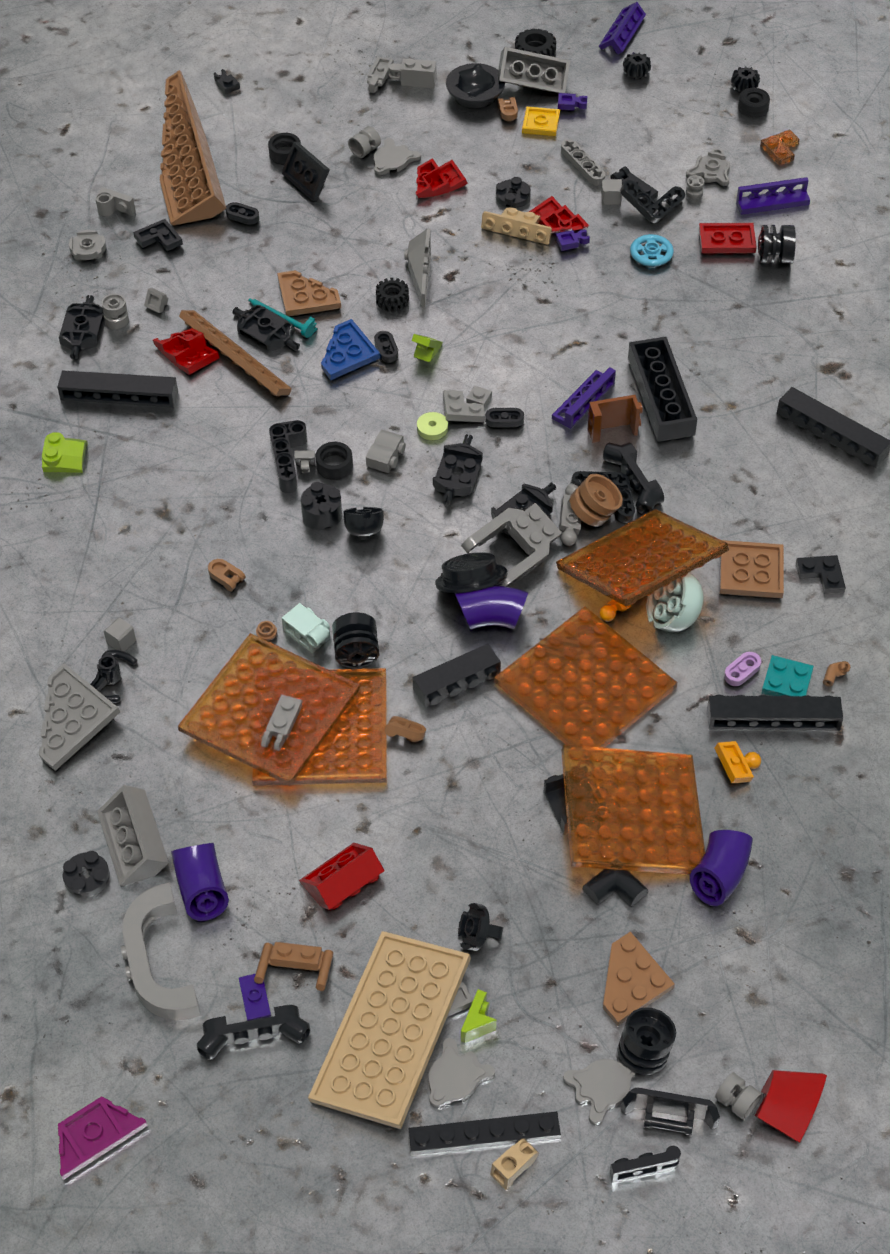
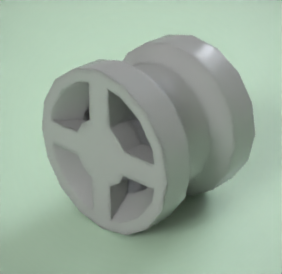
[686,175,705,198]

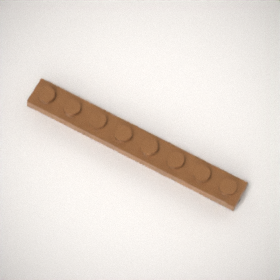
[179,310,292,397]

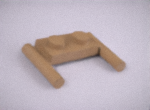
[254,942,334,991]

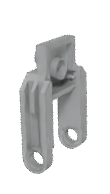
[461,503,562,587]

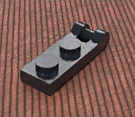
[610,166,658,205]
[610,1146,681,1183]

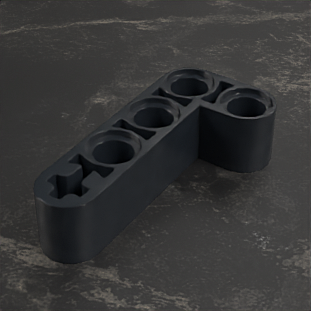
[269,420,307,493]

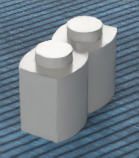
[366,429,406,473]

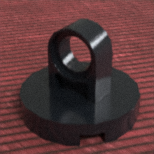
[458,903,504,951]

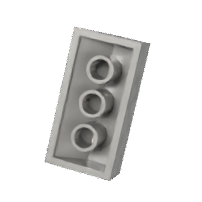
[498,47,570,93]
[97,785,169,886]

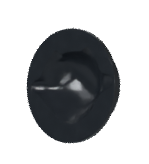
[446,63,505,109]
[435,552,508,593]

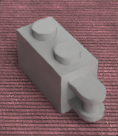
[389,59,437,89]

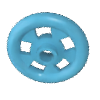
[630,234,674,267]

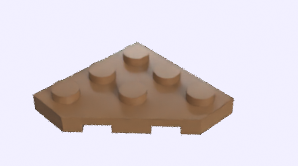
[277,270,341,316]
[603,931,675,1026]

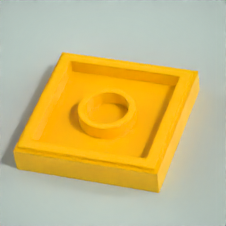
[522,106,560,136]

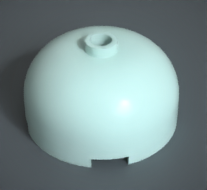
[646,567,704,632]

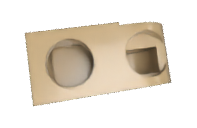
[490,1139,539,1190]

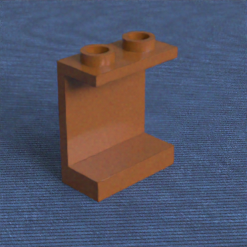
[587,395,643,443]

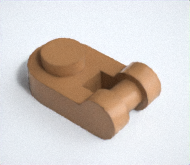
[498,97,518,121]
[208,559,246,592]
[384,716,426,742]

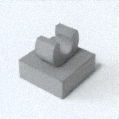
[144,288,169,313]
[295,450,316,473]

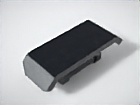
[621,1087,720,1135]

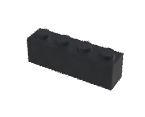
[412,644,501,708]

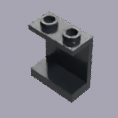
[543,767,607,835]

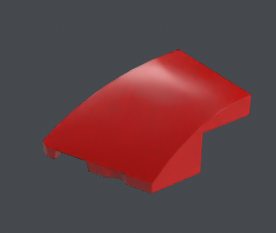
[416,158,468,198]
[529,196,589,233]
[153,328,219,375]
[755,1070,827,1143]

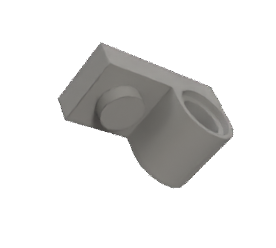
[95,187,136,217]

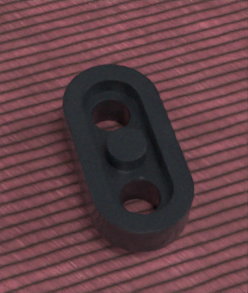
[225,202,260,225]
[374,331,399,363]
[485,408,524,427]

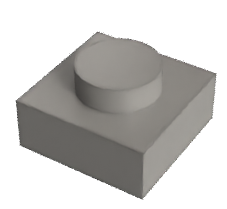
[466,385,492,409]

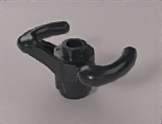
[90,650,137,703]

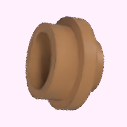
[256,621,277,641]

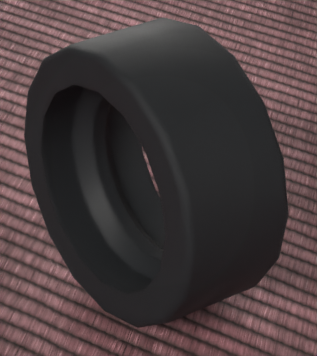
[268,132,301,164]
[315,441,353,479]

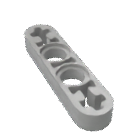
[561,139,605,186]

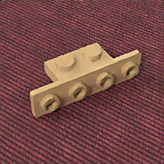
[481,208,552,245]

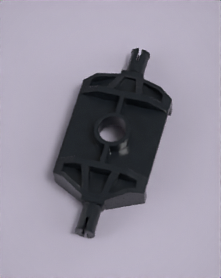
[59,295,104,360]
[232,305,300,352]
[433,434,483,505]
[491,482,556,538]

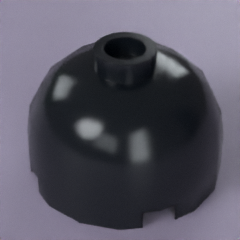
[343,507,384,540]

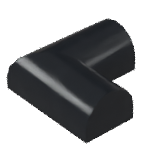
[582,859,648,907]

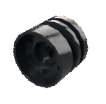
[758,225,796,264]
[332,612,379,668]
[617,1008,677,1075]

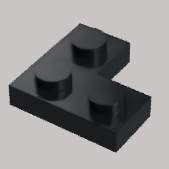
[133,219,183,251]
[796,555,846,594]

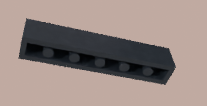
[57,370,178,407]
[777,387,890,468]
[707,695,843,731]

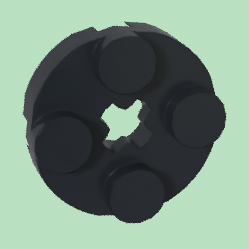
[496,177,531,208]
[62,851,110,897]

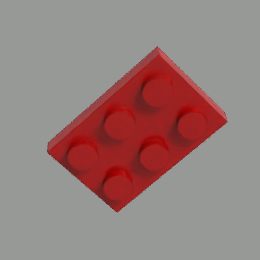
[699,223,757,253]

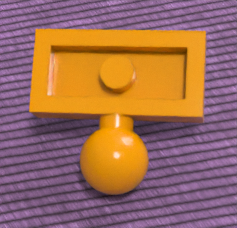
[714,741,761,784]

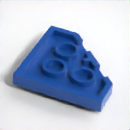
[321,319,380,380]

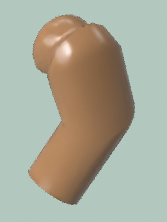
[823,661,851,687]

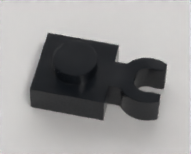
[214,69,240,94]

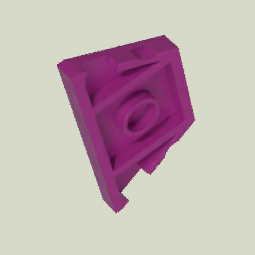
[58,1096,148,1180]

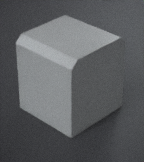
[601,179,622,205]
[104,617,136,652]

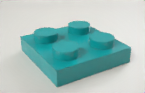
[761,655,814,696]

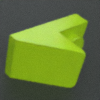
[412,334,443,362]
[461,989,497,1043]

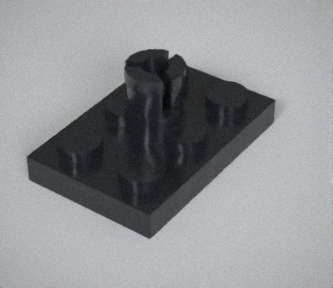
[281,142,330,201]

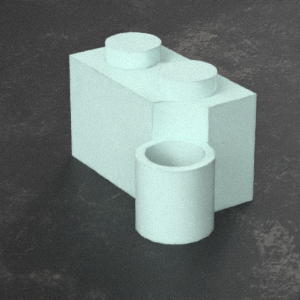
[282,603,331,653]

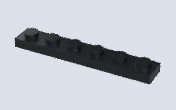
[408,1111,561,1156]

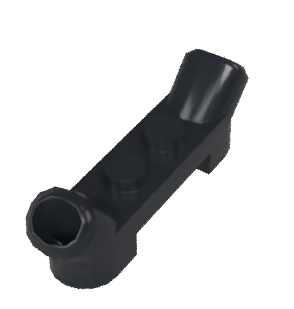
[603,442,664,515]
[197,1005,310,1059]

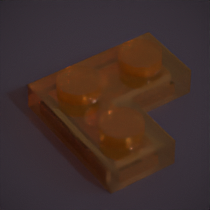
[760,129,800,166]

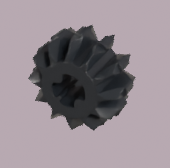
[623,52,651,79]
[731,66,760,93]

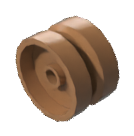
[569,474,623,527]

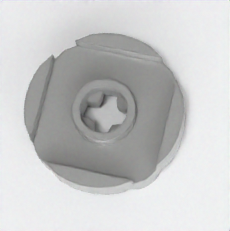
[69,230,106,261]

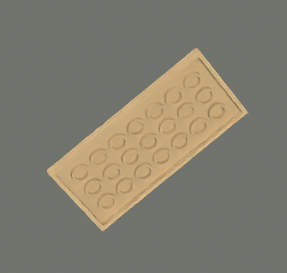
[308,931,471,1129]

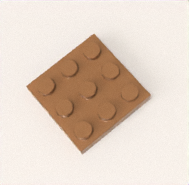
[720,540,784,598]

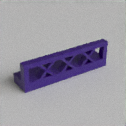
[599,2,646,54]
[736,177,810,215]
[552,367,616,429]

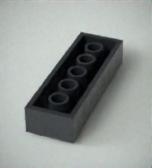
[628,337,697,442]

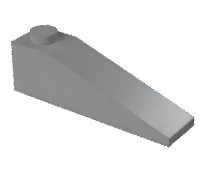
[404,229,431,307]

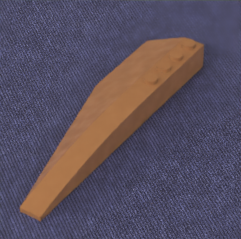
[160,70,227,225]

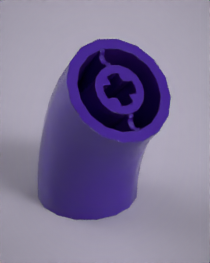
[455,586,528,630]
[690,830,753,906]
[171,843,229,921]

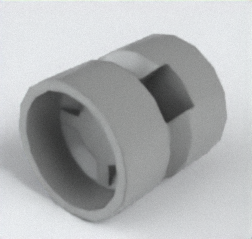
[348,126,381,158]
[101,293,129,329]
[715,1072,762,1120]

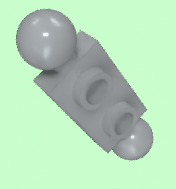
[559,483,581,546]

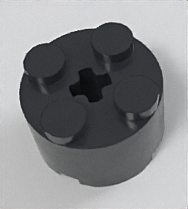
[301,482,342,530]

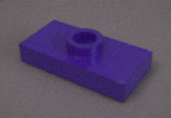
[238,974,271,1021]

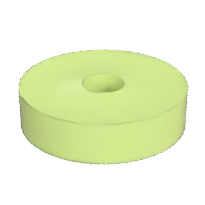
[417,412,448,440]

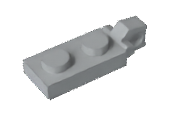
[367,57,394,93]

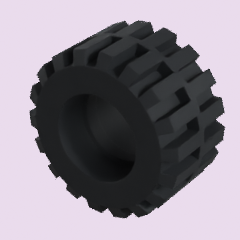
[515,28,556,57]

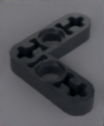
[620,180,685,223]
[570,471,635,523]

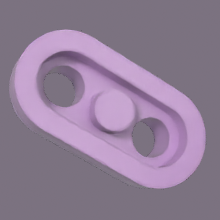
[724,652,761,686]

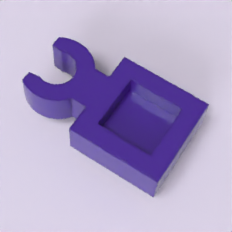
[558,93,588,110]
[556,229,590,251]

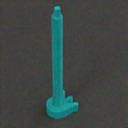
[248,298,318,338]

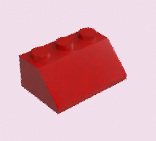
[299,843,385,910]

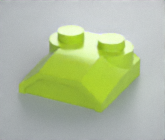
[42,432,88,473]

